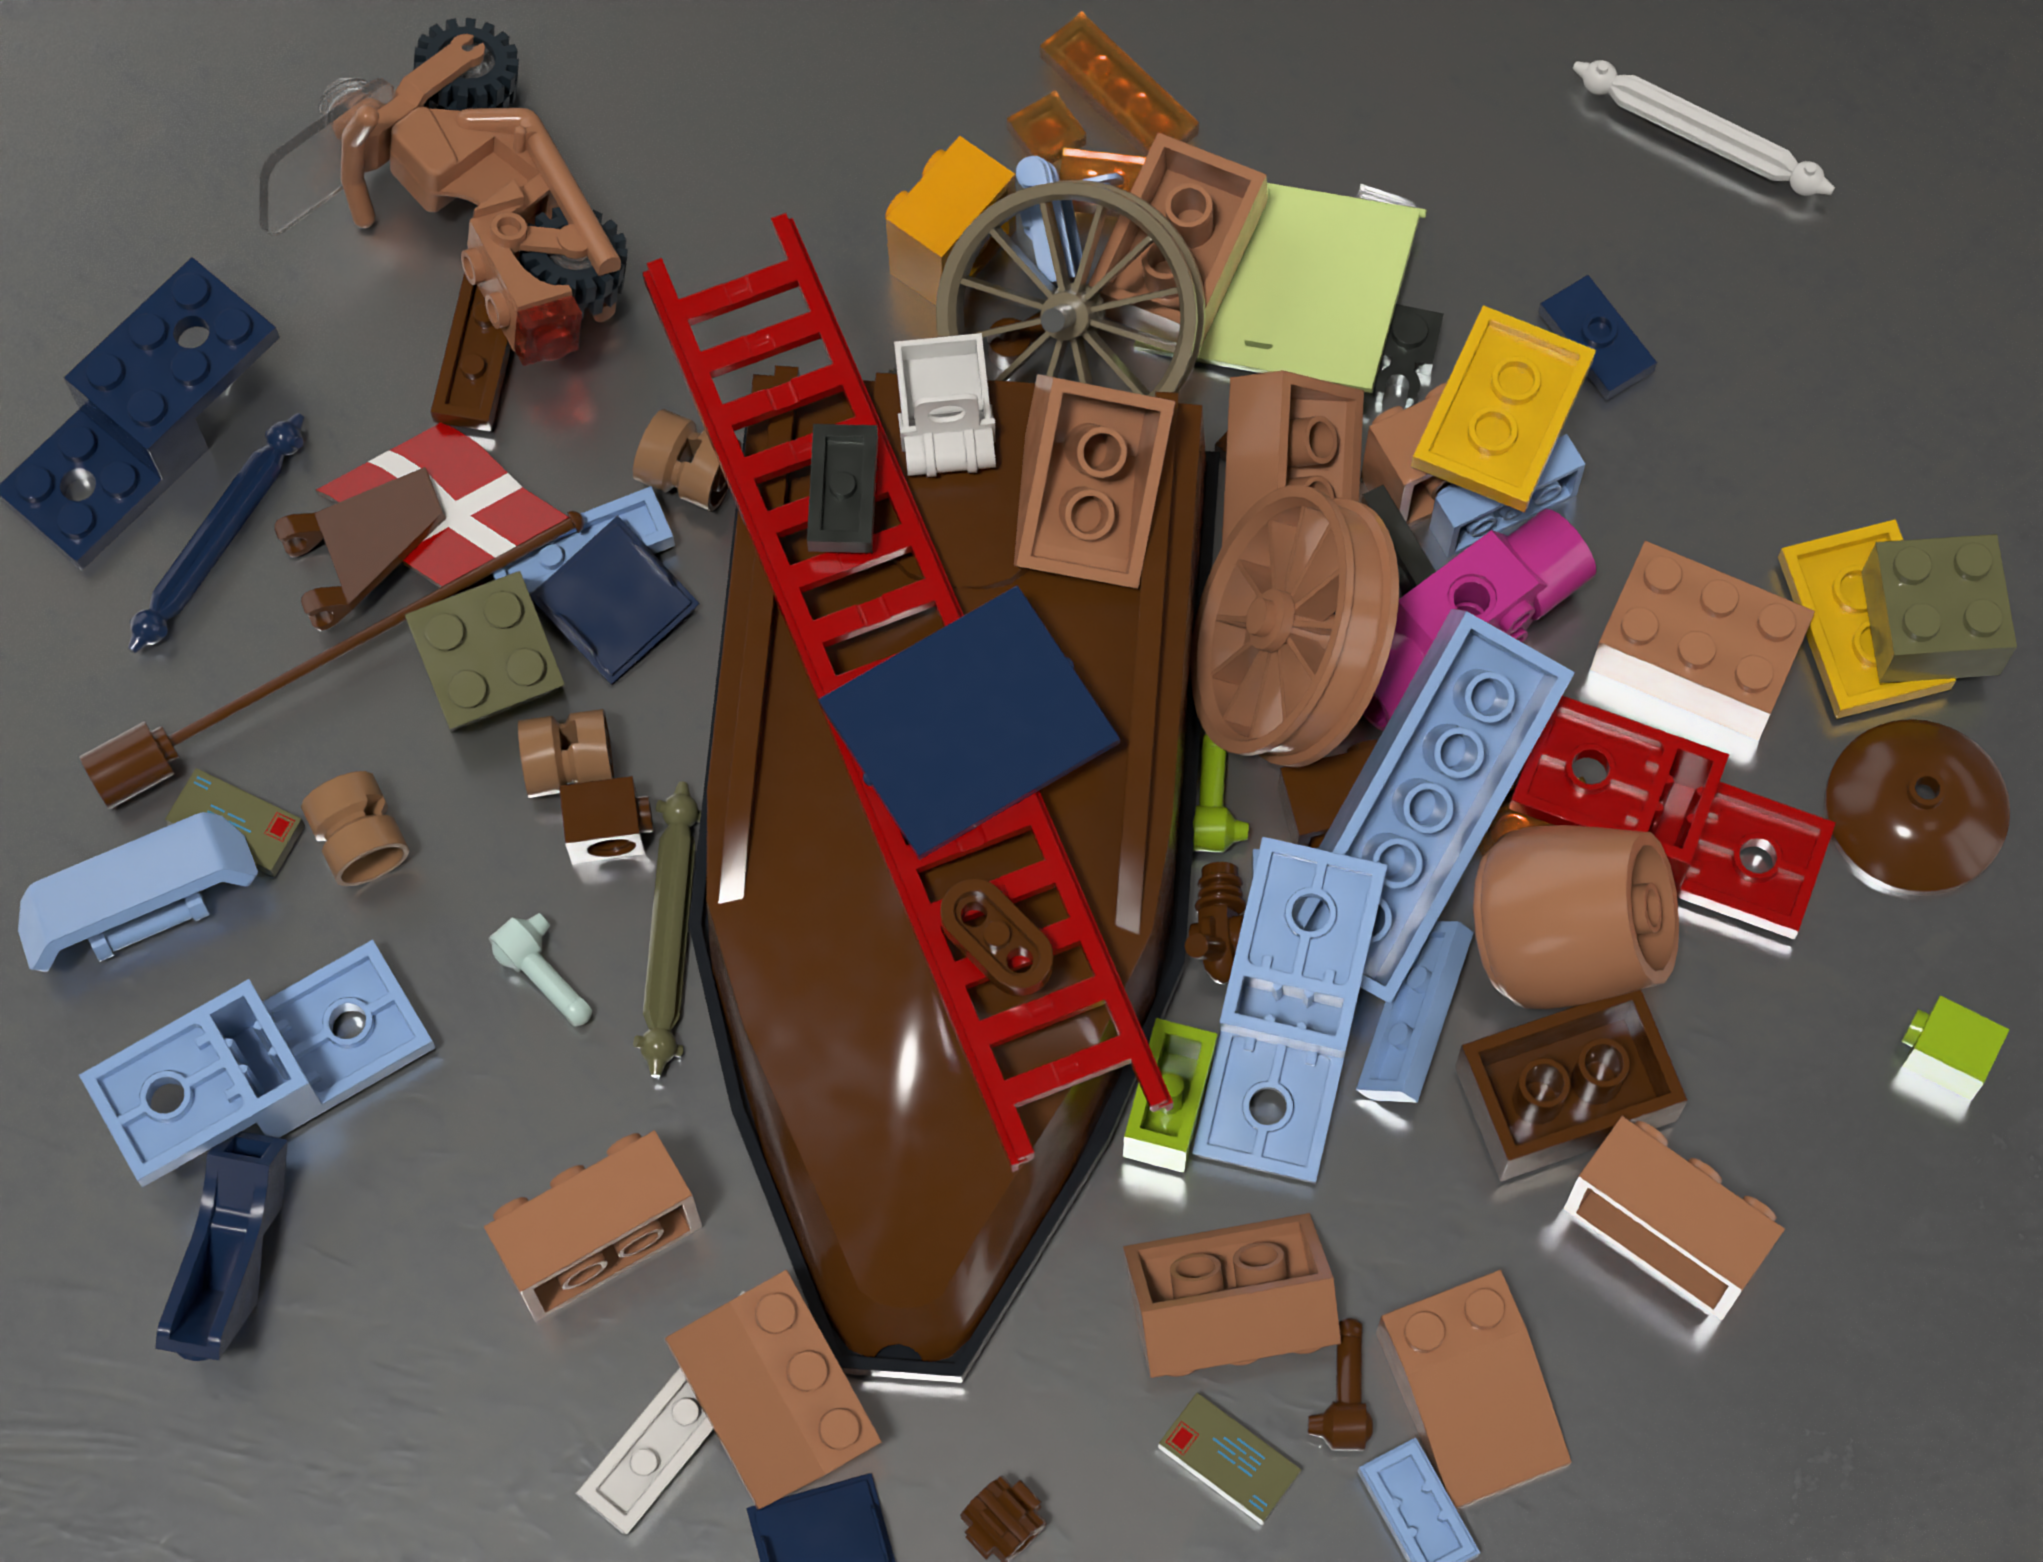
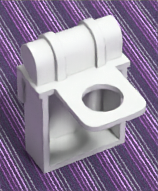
[894,333,996,477]

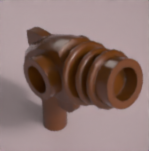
[1185,862,1247,984]

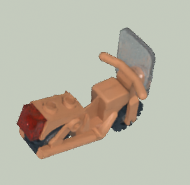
[259,18,628,366]

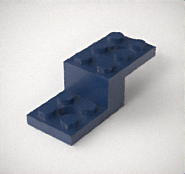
[0,257,280,571]

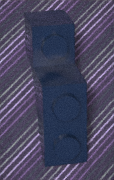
[155,1131,288,1361]

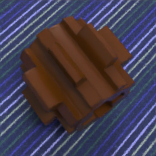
[960,1475,1047,1562]

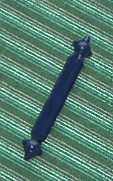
[128,413,304,654]

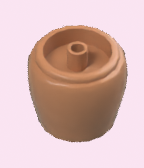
[1473,825,1679,1009]

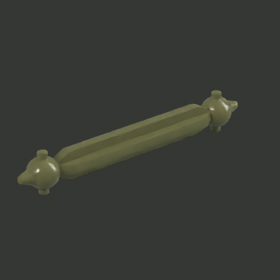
[633,781,701,1077]

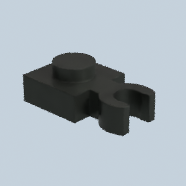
[1374,304,1444,408]

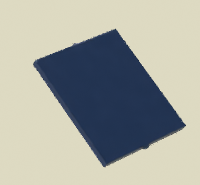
[818,585,1120,860]

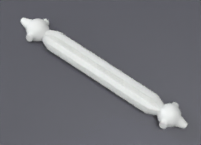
[1573,60,1835,196]

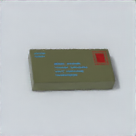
[165,768,305,878]
[1158,1393,1301,1525]

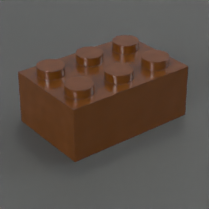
[1455,990,1687,1181]

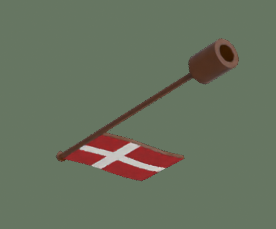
[79,423,585,810]

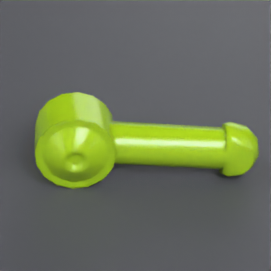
[1193,734,1249,853]

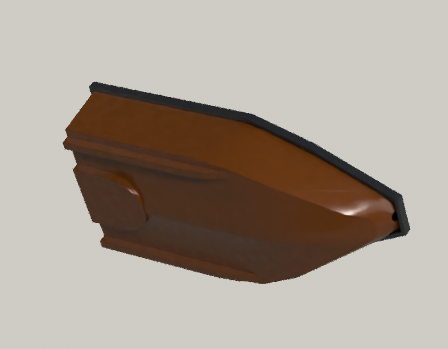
[688,365,1220,1383]

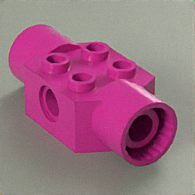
[1362,509,1596,731]

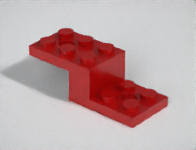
[1509,695,1836,939]

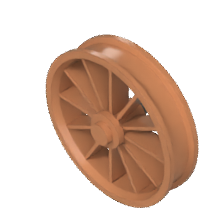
[1190,485,1399,767]

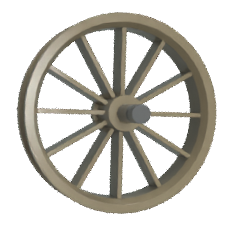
[936,180,1206,397]

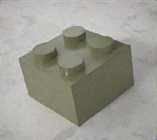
[1861,534,2017,683]
[405,571,565,732]

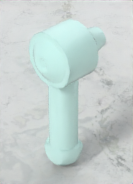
[488,913,593,1027]

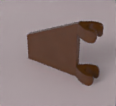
[274,467,446,631]

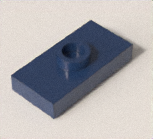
[1538,275,1657,400]

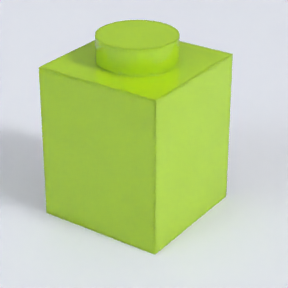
[1901,995,2010,1101]

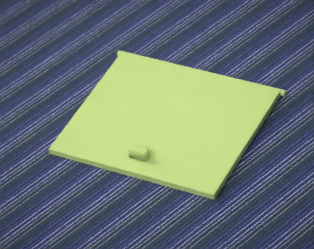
[1134,183,1427,393]

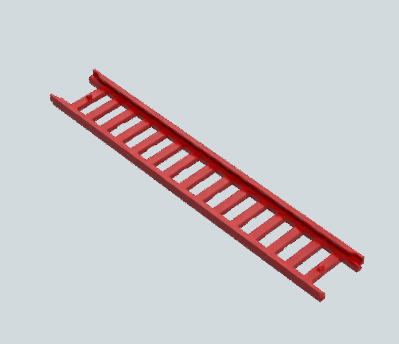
[642,213,1173,1172]

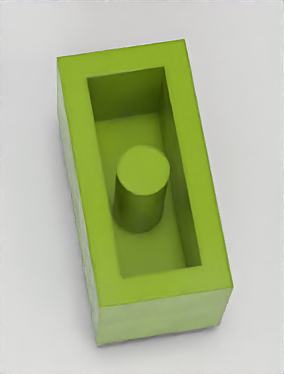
[1123,1018,1218,1173]

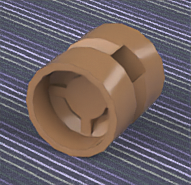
[633,409,742,512]
[518,709,615,798]
[301,771,410,887]

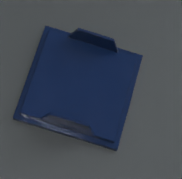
[530,515,700,685]
[746,1473,896,1562]

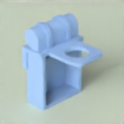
[1016,156,1125,289]

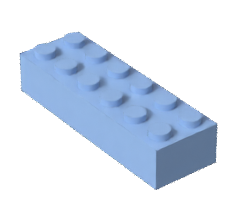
[1292,609,1575,1004]

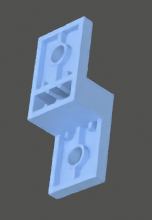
[1192,837,1387,1184]
[79,939,436,1187]

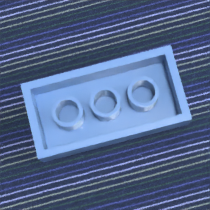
[1429,434,1586,558]

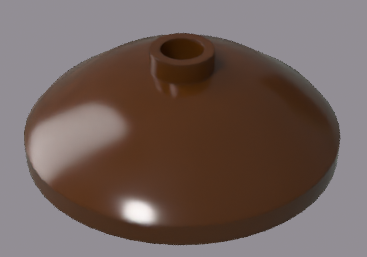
[1824,719,2010,896]

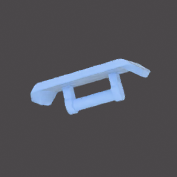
[18,812,258,972]

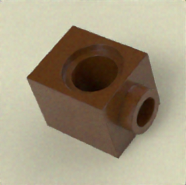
[559,776,654,864]

